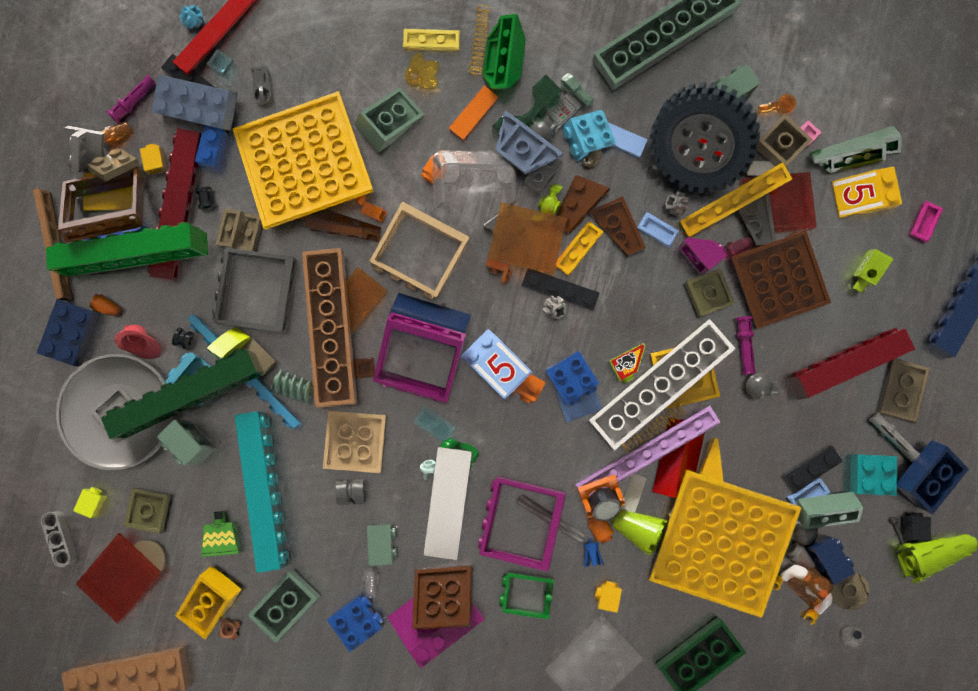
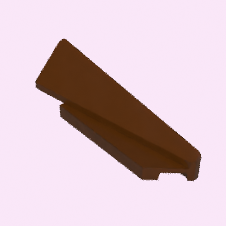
[293,209,382,242]

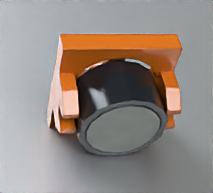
[578,474,626,521]

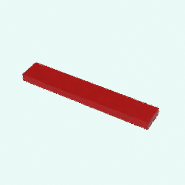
[173,0,256,75]

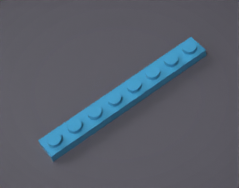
[188,314,303,429]

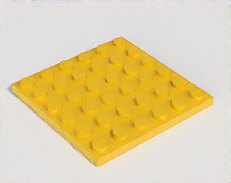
[233,91,374,230]
[649,470,801,618]

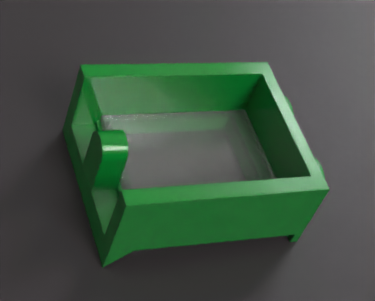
[499,571,554,619]

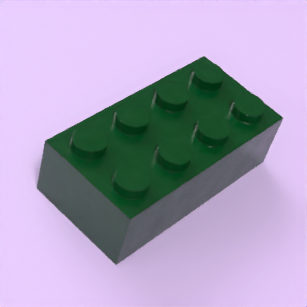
[656,617,747,691]

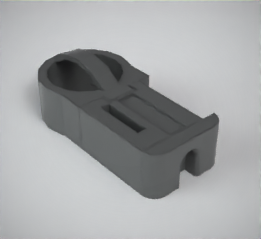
[251,66,273,106]

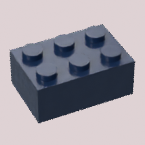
[36,299,100,367]
[897,440,969,515]

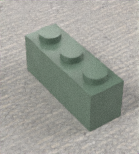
[797,492,864,530]

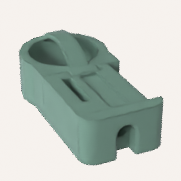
[560,73,594,109]

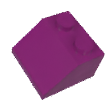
[678,238,727,276]

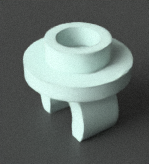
[420,460,436,480]

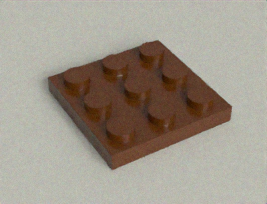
[412,566,473,630]

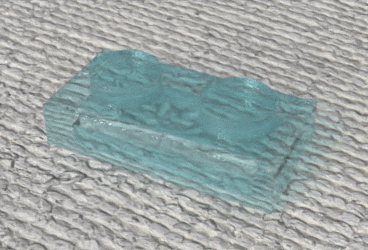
[414,406,456,442]

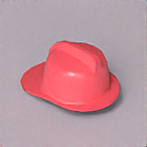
[114,325,161,359]

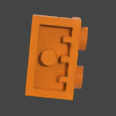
[511,374,546,404]

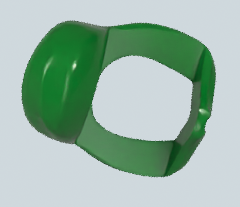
[440,438,479,471]

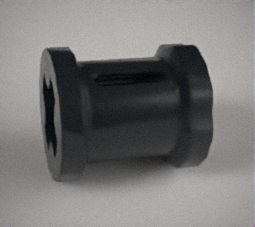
[195,186,215,210]

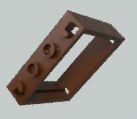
[58,166,144,243]

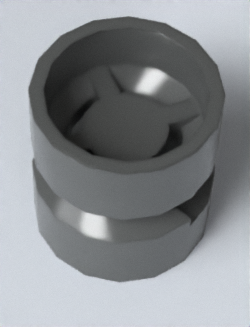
[335,479,366,505]

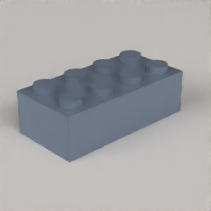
[152,74,238,130]

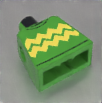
[201,511,243,557]

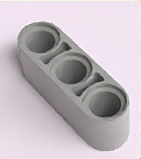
[41,511,77,567]

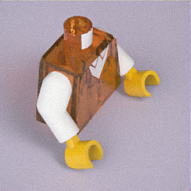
[774,565,833,625]

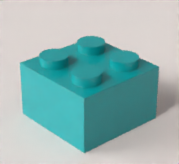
[850,454,897,496]

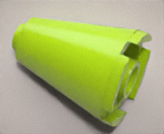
[611,509,668,556]

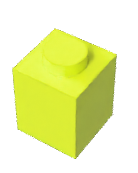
[73,487,107,518]

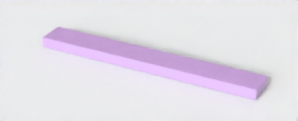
[576,406,721,496]

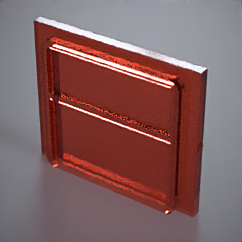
[742,172,817,234]
[76,533,162,624]

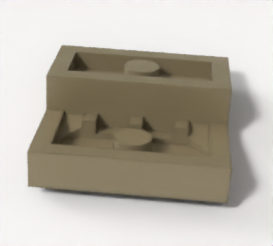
[215,208,262,252]

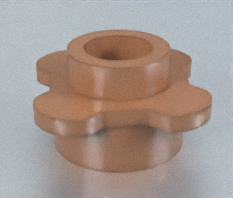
[218,618,240,640]

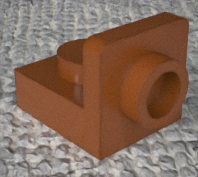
[486,258,512,285]

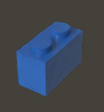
[195,125,228,171]

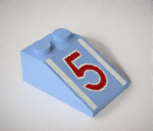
[461,329,532,399]

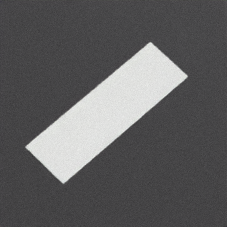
[424,447,472,560]

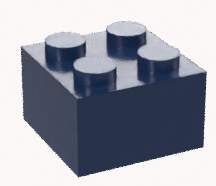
[804,535,855,585]

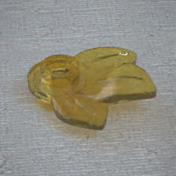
[404,52,439,88]

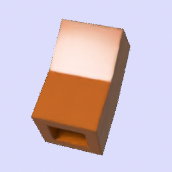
[360,201,387,223]

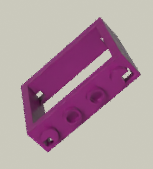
[373,312,466,403]
[478,476,566,572]

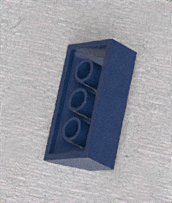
[389,293,471,349]

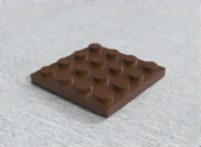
[731,230,831,329]

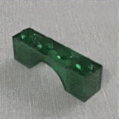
[492,75,562,138]

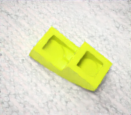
[207,327,251,359]

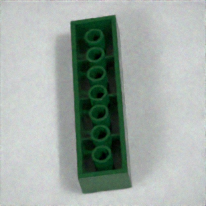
[100,349,264,440]

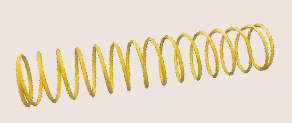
[468,5,491,75]
[622,403,687,453]

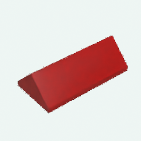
[652,417,705,498]

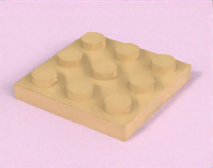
[323,411,386,473]

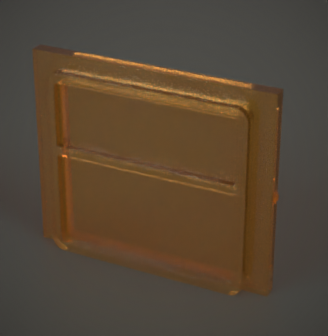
[487,202,567,274]

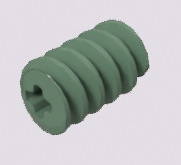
[270,370,314,405]

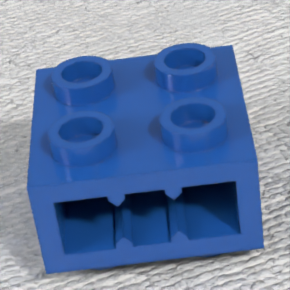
[545,351,600,406]
[327,594,384,652]

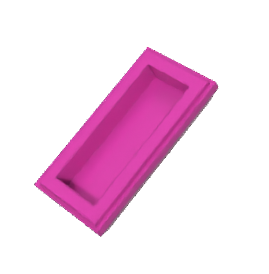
[911,201,943,243]

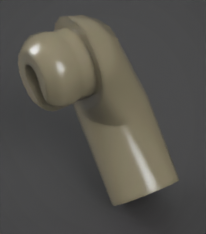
[583,149,602,168]

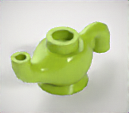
[531,184,563,223]

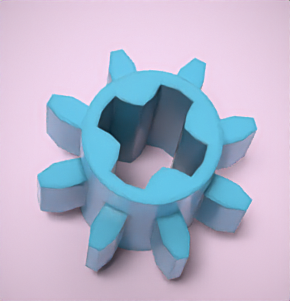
[179,5,204,29]

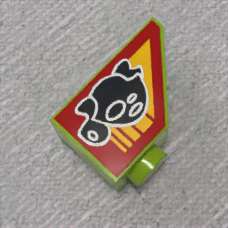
[608,343,645,384]

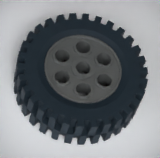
[650,82,760,193]

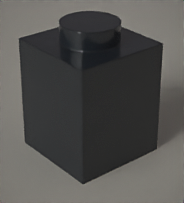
[903,512,931,541]

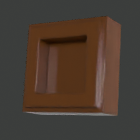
[354,357,375,379]

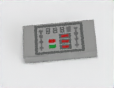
[542,92,582,133]

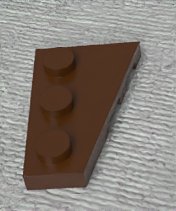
[551,175,610,234]
[588,196,646,256]

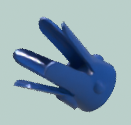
[583,537,604,568]

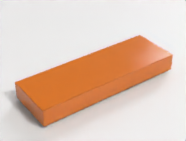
[449,85,499,141]

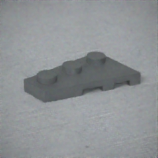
[738,193,776,247]

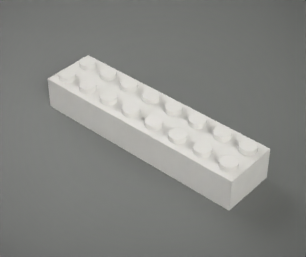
[589,319,735,450]

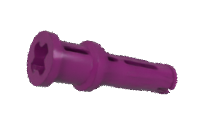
[106,75,157,124]
[735,316,756,375]

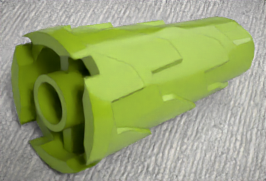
[897,534,978,583]

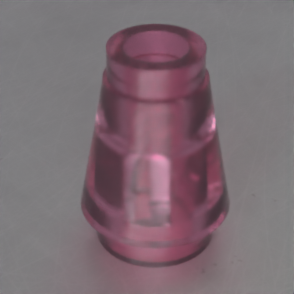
[724,237,754,260]

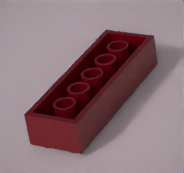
[789,327,915,400]

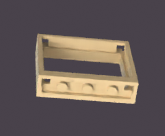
[369,201,470,300]

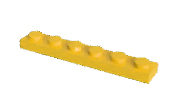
[680,162,792,237]

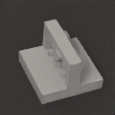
[64,126,105,173]

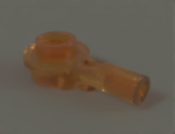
[758,94,797,113]

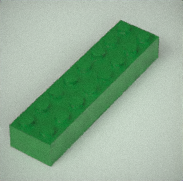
[46,222,208,277]

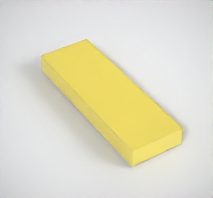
[403,29,460,51]

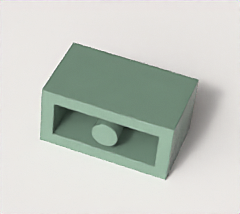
[367,524,397,566]

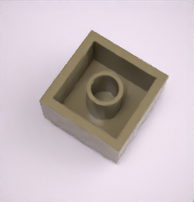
[757,114,813,167]

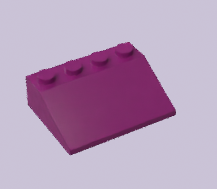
[387,597,485,668]

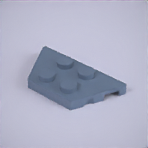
[495,110,563,174]

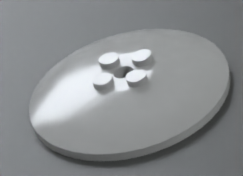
[56,354,173,470]

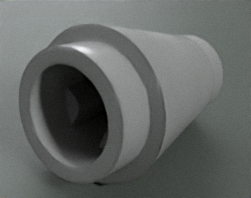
[786,542,815,571]

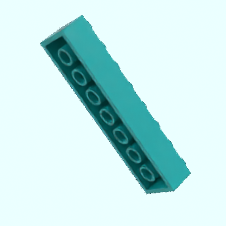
[234,411,290,573]

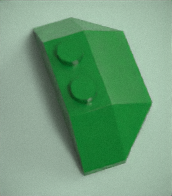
[482,14,526,90]

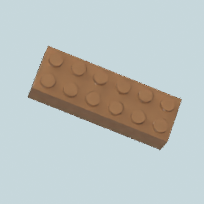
[61,646,191,691]

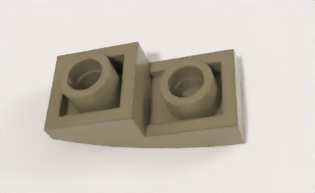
[241,334,276,376]

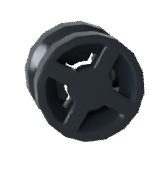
[172,327,194,350]

